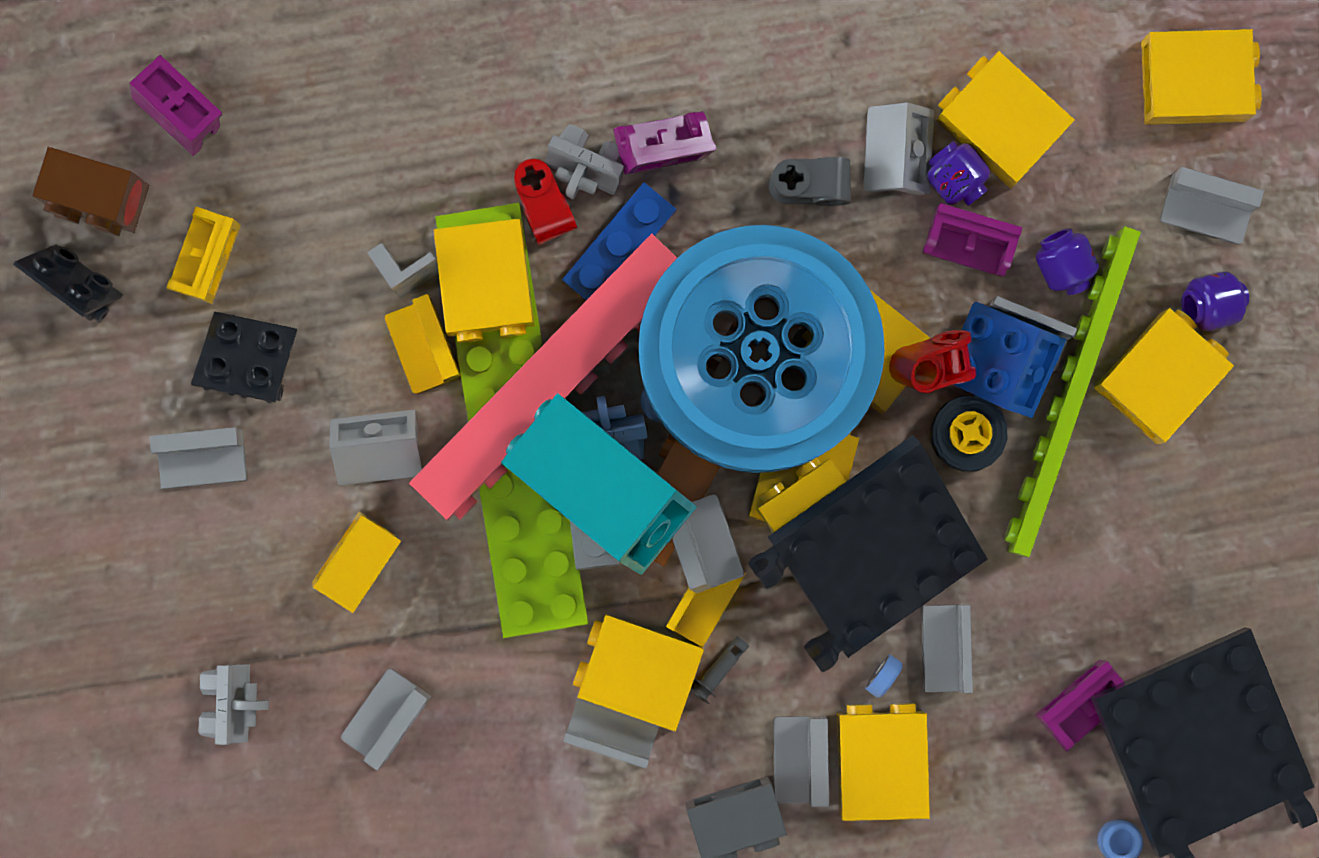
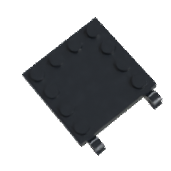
[748,435,988,672]
[1091,627,1318,858]

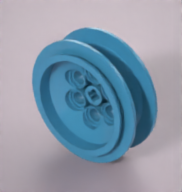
[639,225,885,473]

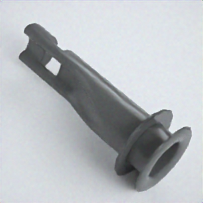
[690,636,749,704]

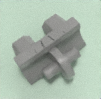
[545,124,624,199]
[199,664,269,745]

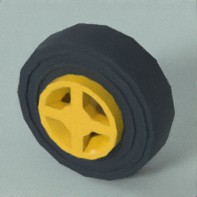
[930,395,1008,472]

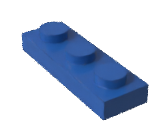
[562,182,677,301]

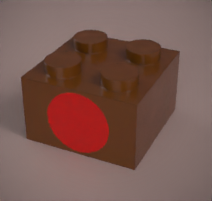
[32,146,150,237]

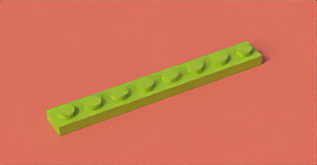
[1004,226,1141,557]

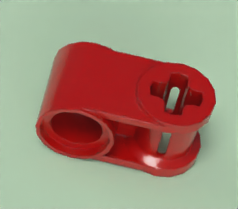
[514,158,578,245]
[889,330,976,393]

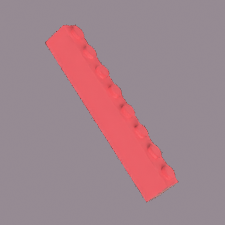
[409,234,677,521]

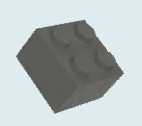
[685,776,787,858]

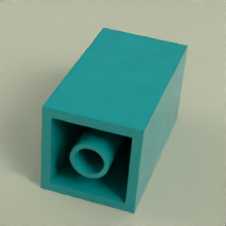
[501,393,697,575]

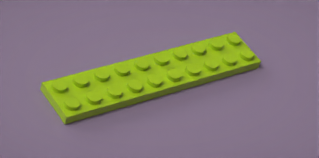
[435,203,589,638]

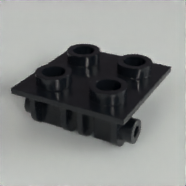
[13,244,123,323]
[191,311,297,404]

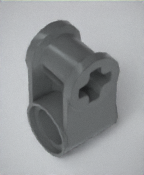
[768,157,851,206]

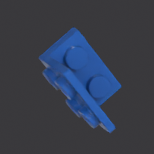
[952,301,1067,418]

